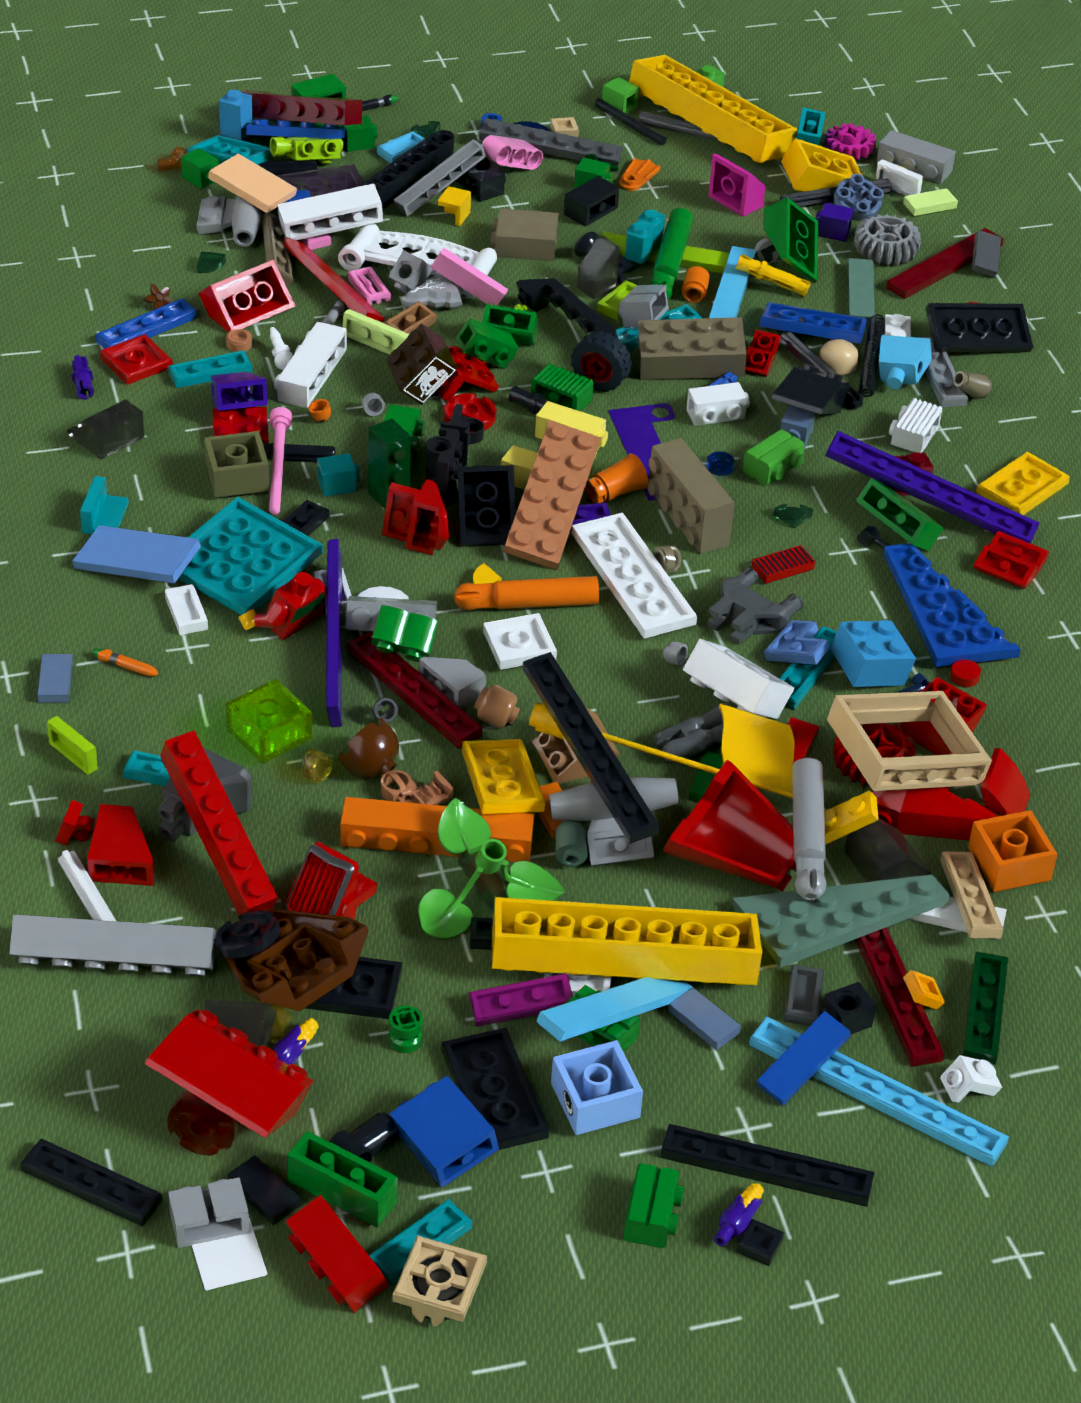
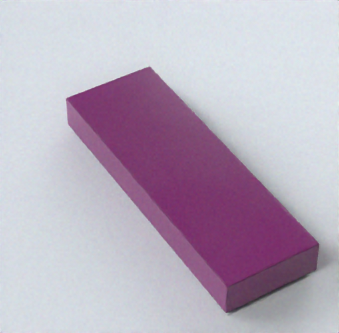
[469,973,573,1027]

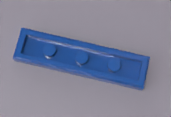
[96,298,197,349]

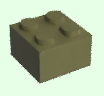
[204,431,270,498]

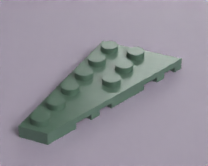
[733,875,949,968]

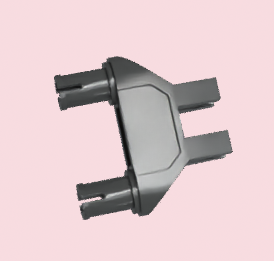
[708,567,804,645]

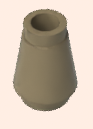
[953,371,992,399]

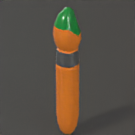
[93,648,158,677]

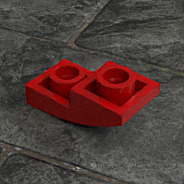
[745,330,781,377]

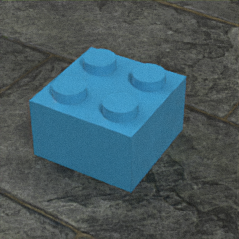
[830,620,916,687]

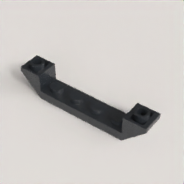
[516,278,618,338]

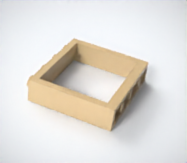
[827,691,992,791]

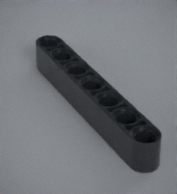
[358,130,454,210]

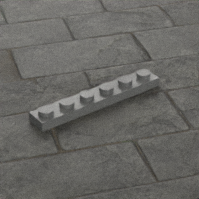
[479,118,623,166]

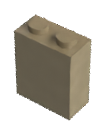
[490,208,559,261]

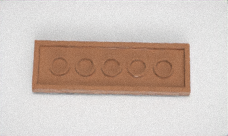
[503,420,601,570]

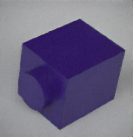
[815,203,854,242]

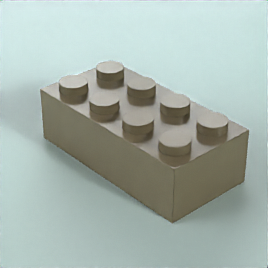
[637,317,746,380]
[647,438,735,554]

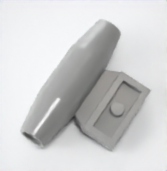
[196,195,263,247]
[549,777,678,866]

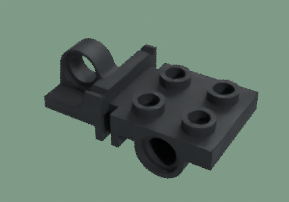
[425,404,484,507]

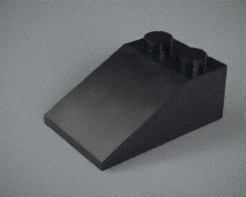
[771,364,850,414]
[458,465,516,547]

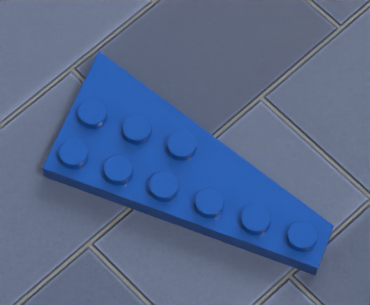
[883,543,1021,667]

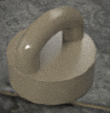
[653,546,681,574]

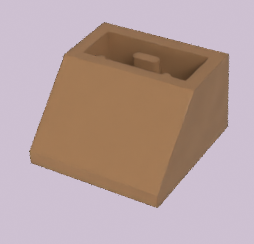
[532,708,619,784]

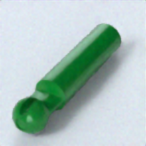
[650,208,694,300]

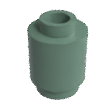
[555,820,587,867]

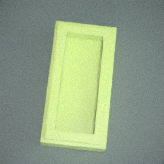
[903,188,958,216]

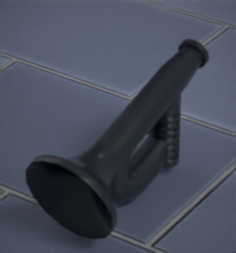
[574,232,634,285]

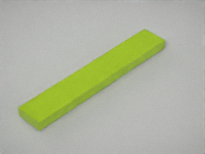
[598,232,730,274]

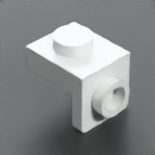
[940,1055,1002,1103]

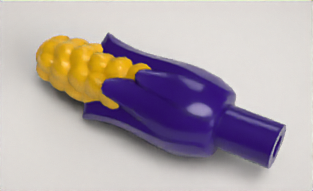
[271,1018,319,1065]
[713,1183,764,1247]

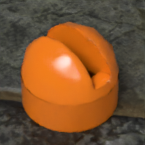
[308,399,331,423]

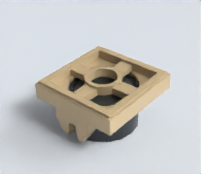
[393,1235,487,1327]

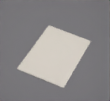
[192,1218,268,1290]

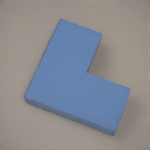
[764,620,830,665]

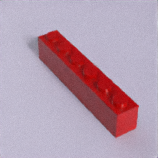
[160,730,278,916]

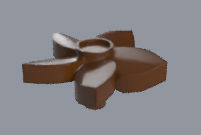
[143,283,172,310]

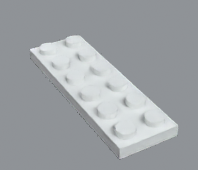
[571,513,697,639]

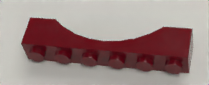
[241,90,362,126]

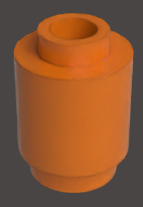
[682,266,710,303]

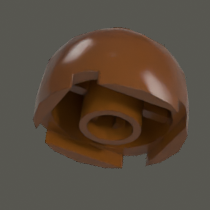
[338,718,400,779]

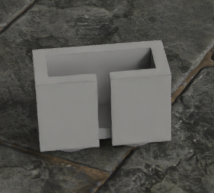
[618,284,669,327]
[168,1177,249,1248]

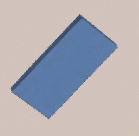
[72,525,201,583]

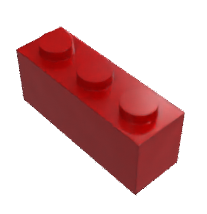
[285,1194,389,1313]

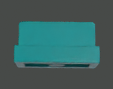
[80,476,129,534]

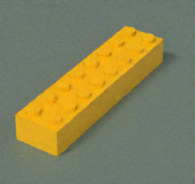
[629,55,798,163]
[492,897,762,985]

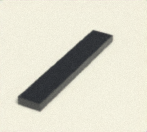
[660,1124,875,1207]

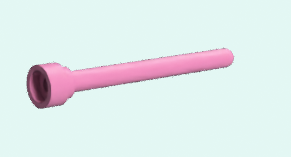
[269,407,292,515]

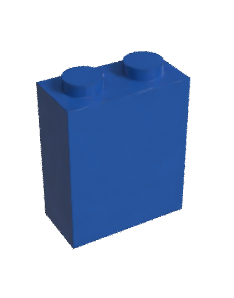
[389,1076,499,1188]

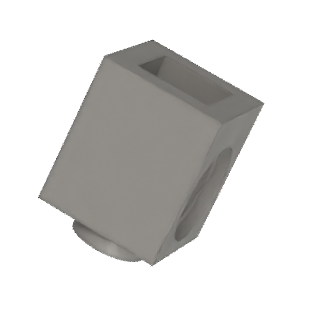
[388,250,433,294]

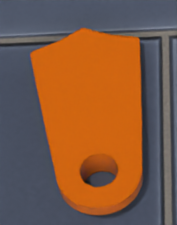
[619,158,660,191]

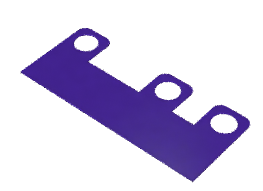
[608,403,675,501]

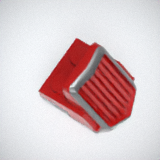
[284,842,377,919]

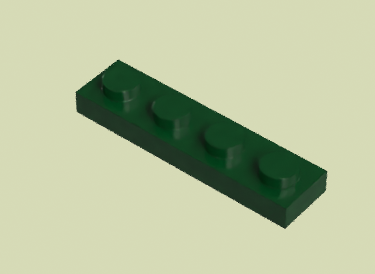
[963,951,1008,1065]

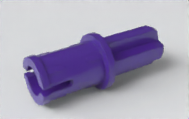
[72,355,94,399]

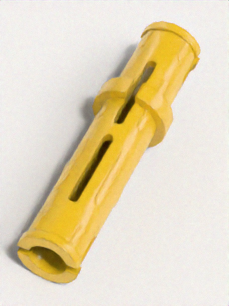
[735,253,811,297]

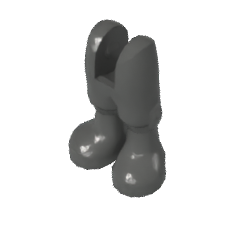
[653,703,731,763]

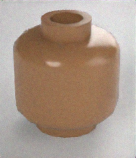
[474,684,520,729]

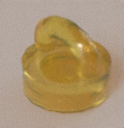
[302,749,332,783]

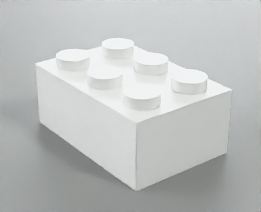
[683,638,794,719]

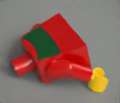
[238,572,327,641]

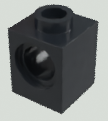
[820,982,876,1034]

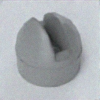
[362,393,385,416]
[663,642,688,667]

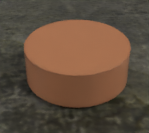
[226,329,252,352]

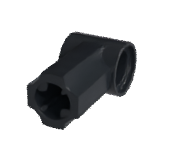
[329,1112,399,1162]

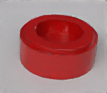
[950,659,981,687]

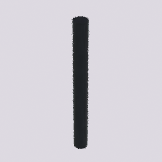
[595,98,667,145]

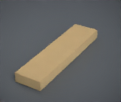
[940,851,1003,938]

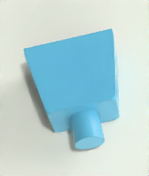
[879,335,932,390]

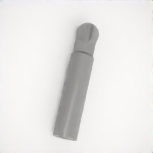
[792,758,827,900]

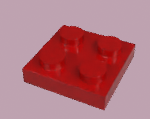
[212,406,269,443]

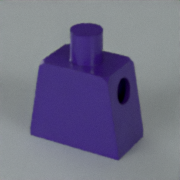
[211,372,268,411]

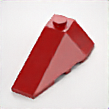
[869,756,999,841]

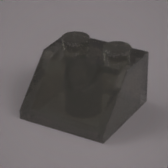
[67,399,144,460]
[844,818,931,882]

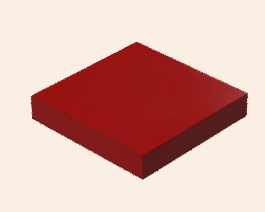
[100,334,173,385]

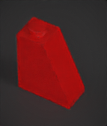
[87,804,154,886]

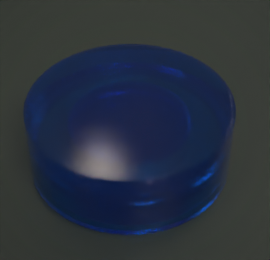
[707,451,734,476]

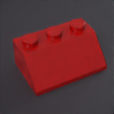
[198,259,295,333]

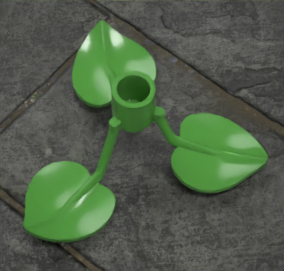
[418,798,565,939]

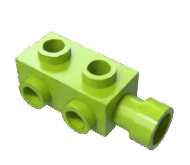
[270,137,343,163]

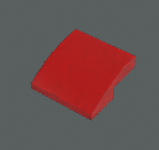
[973,531,1049,589]
[981,748,1030,816]

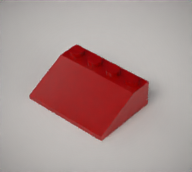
[144,1009,314,1138]

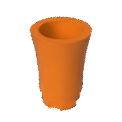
[585,453,648,504]

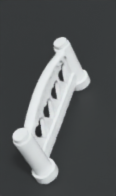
[338,223,497,297]

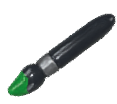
[362,95,399,111]

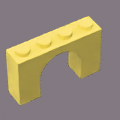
[501,401,608,489]

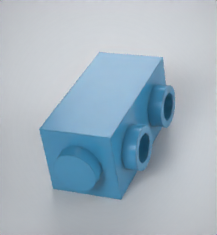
[219,89,253,142]

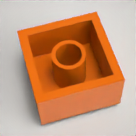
[968,810,1058,892]

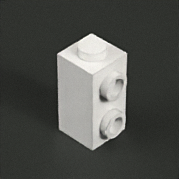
[686,382,750,426]

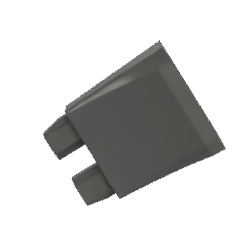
[158,747,252,842]

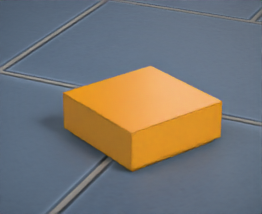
[903,970,944,1010]

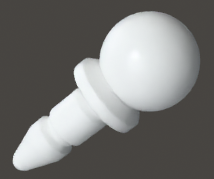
[270,327,294,370]

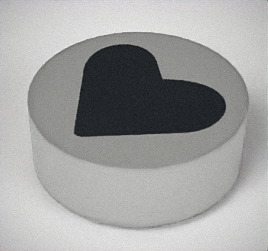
[754,238,779,264]

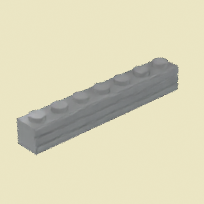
[394,139,486,217]

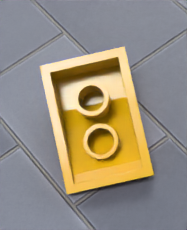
[781,138,863,192]

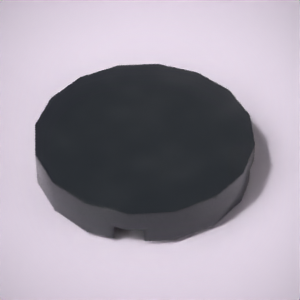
[214,910,281,958]

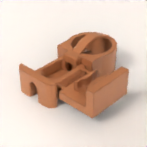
[381,770,453,805]

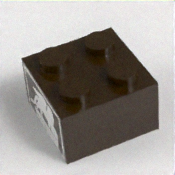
[386,323,458,405]

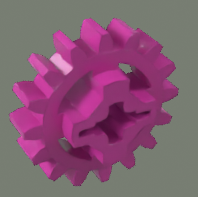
[825,123,877,160]

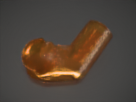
[157,147,188,171]

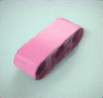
[482,135,543,170]

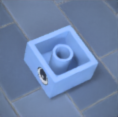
[551,1040,643,1135]

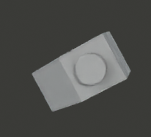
[419,657,486,710]

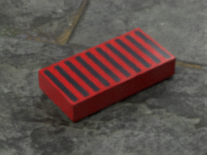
[751,545,815,584]

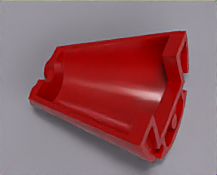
[663,760,796,892]

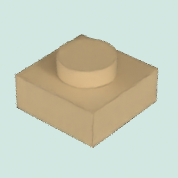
[551,117,579,137]

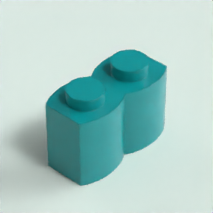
[625,209,665,264]

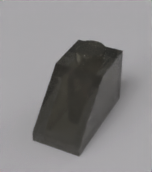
[577,236,619,299]

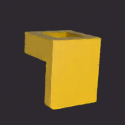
[438,186,471,226]

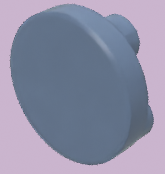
[834,173,884,220]

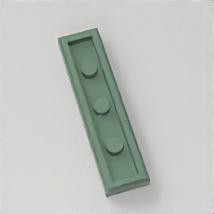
[847,258,875,324]

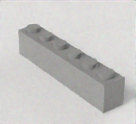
[9,915,217,976]

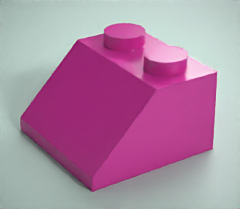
[708,153,765,217]

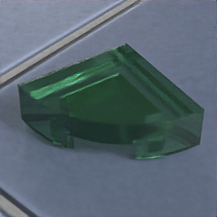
[411,121,440,139]
[196,252,226,273]
[773,504,813,528]

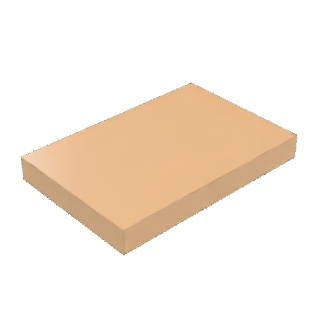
[208,154,297,213]

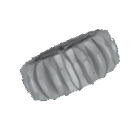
[854,214,921,266]

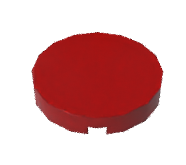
[443,393,497,432]

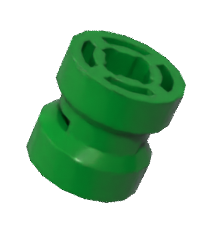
[389,1005,423,1053]

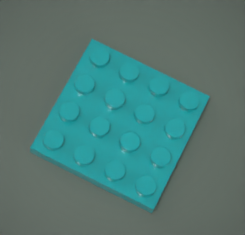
[178,497,323,615]

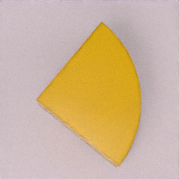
[473,563,502,584]

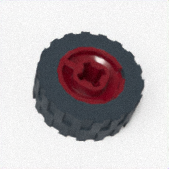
[571,331,632,392]

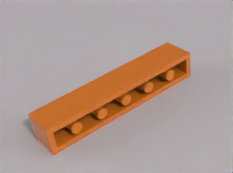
[340,797,534,862]

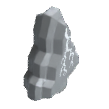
[401,273,463,310]

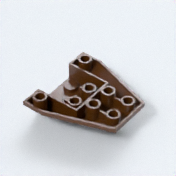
[225,909,368,1011]

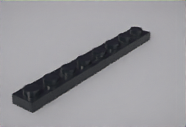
[523,652,659,844]

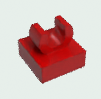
[55,800,94,846]

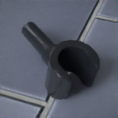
[857,526,891,549]

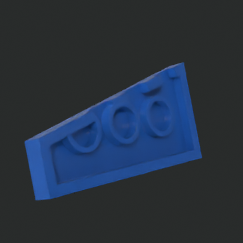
[246,119,345,139]

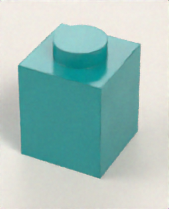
[317,453,360,497]

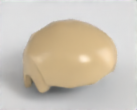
[819,339,858,375]

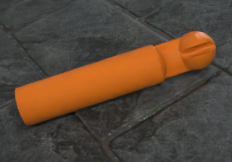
[454,576,599,611]

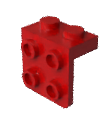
[437,346,499,401]

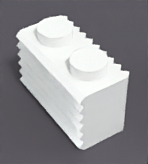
[889,398,942,453]

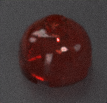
[167,1090,240,1156]

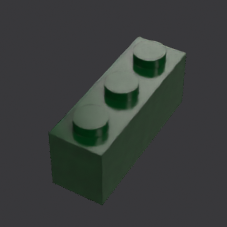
[368,418,411,510]

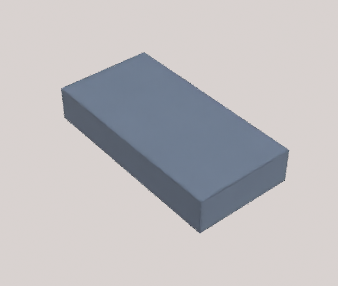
[37,654,73,703]
[669,987,741,1051]

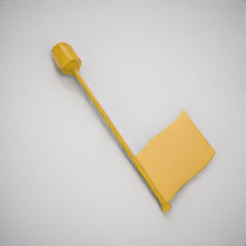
[529,702,794,799]

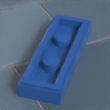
[757,1011,851,1106]

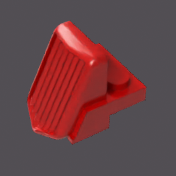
[382,479,449,555]

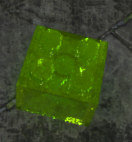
[226,678,312,764]

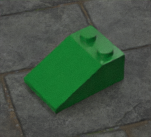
[763,197,818,283]

